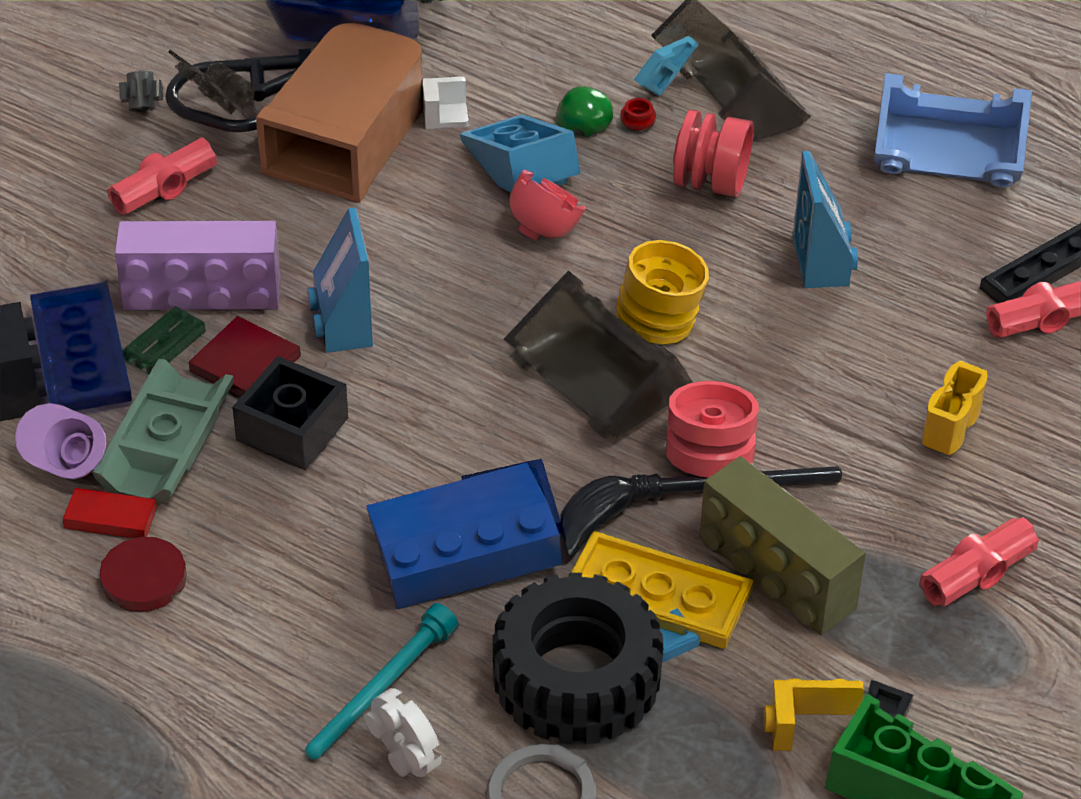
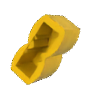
[922,360,988,455]

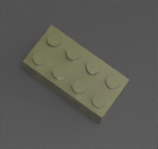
[699,456,866,636]

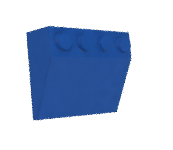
[366,463,562,609]

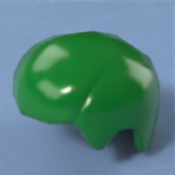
[556,86,613,137]

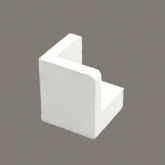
[422,77,468,129]

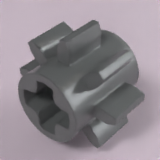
[119,71,164,112]

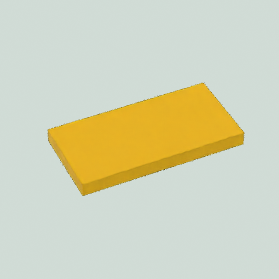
[571,531,754,649]

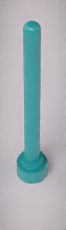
[305,603,459,760]

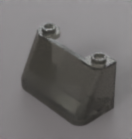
[503,270,693,439]

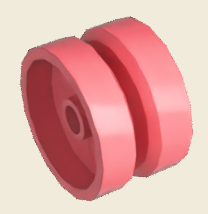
[666,381,759,477]

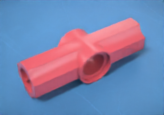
[107,137,217,216]
[986,281,1081,338]
[919,517,1039,607]

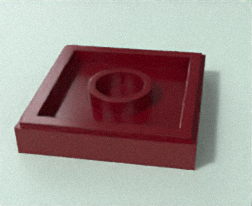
[188,316,301,397]

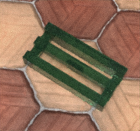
[122,306,206,374]

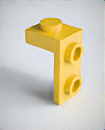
[763,678,864,751]

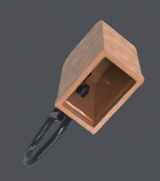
[165,23,423,203]

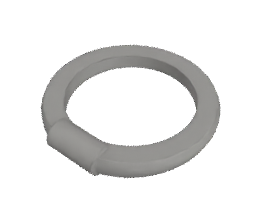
[487,744,596,799]

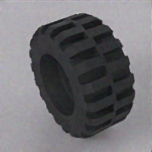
[493,573,664,745]

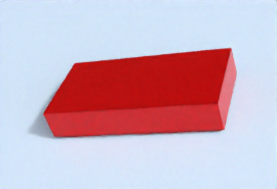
[62,488,157,538]

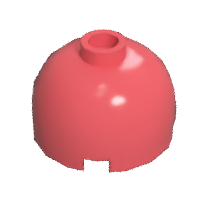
[509,170,586,240]

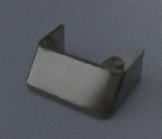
[651,0,811,142]

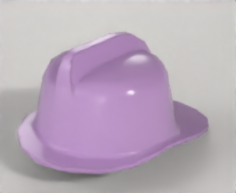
[15,403,106,479]

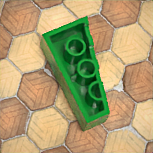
[825,693,1024,799]

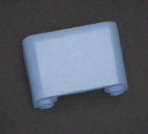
[874,73,1032,187]

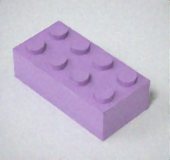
[115,221,281,310]

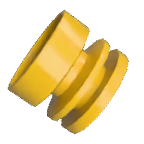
[615,240,709,345]

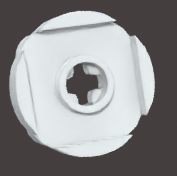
[364,688,442,777]

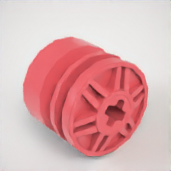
[673,109,754,197]

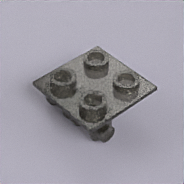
[168,50,255,119]

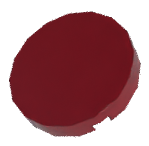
[99,537,187,612]

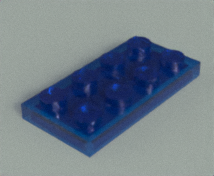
[30,282,132,411]

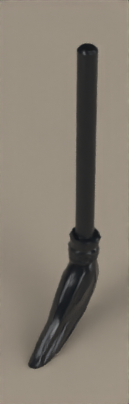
[560,466,842,557]

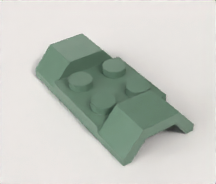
[93,359,234,506]

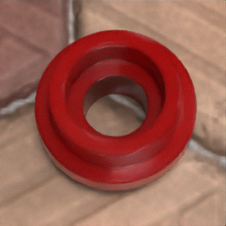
[620,98,656,131]

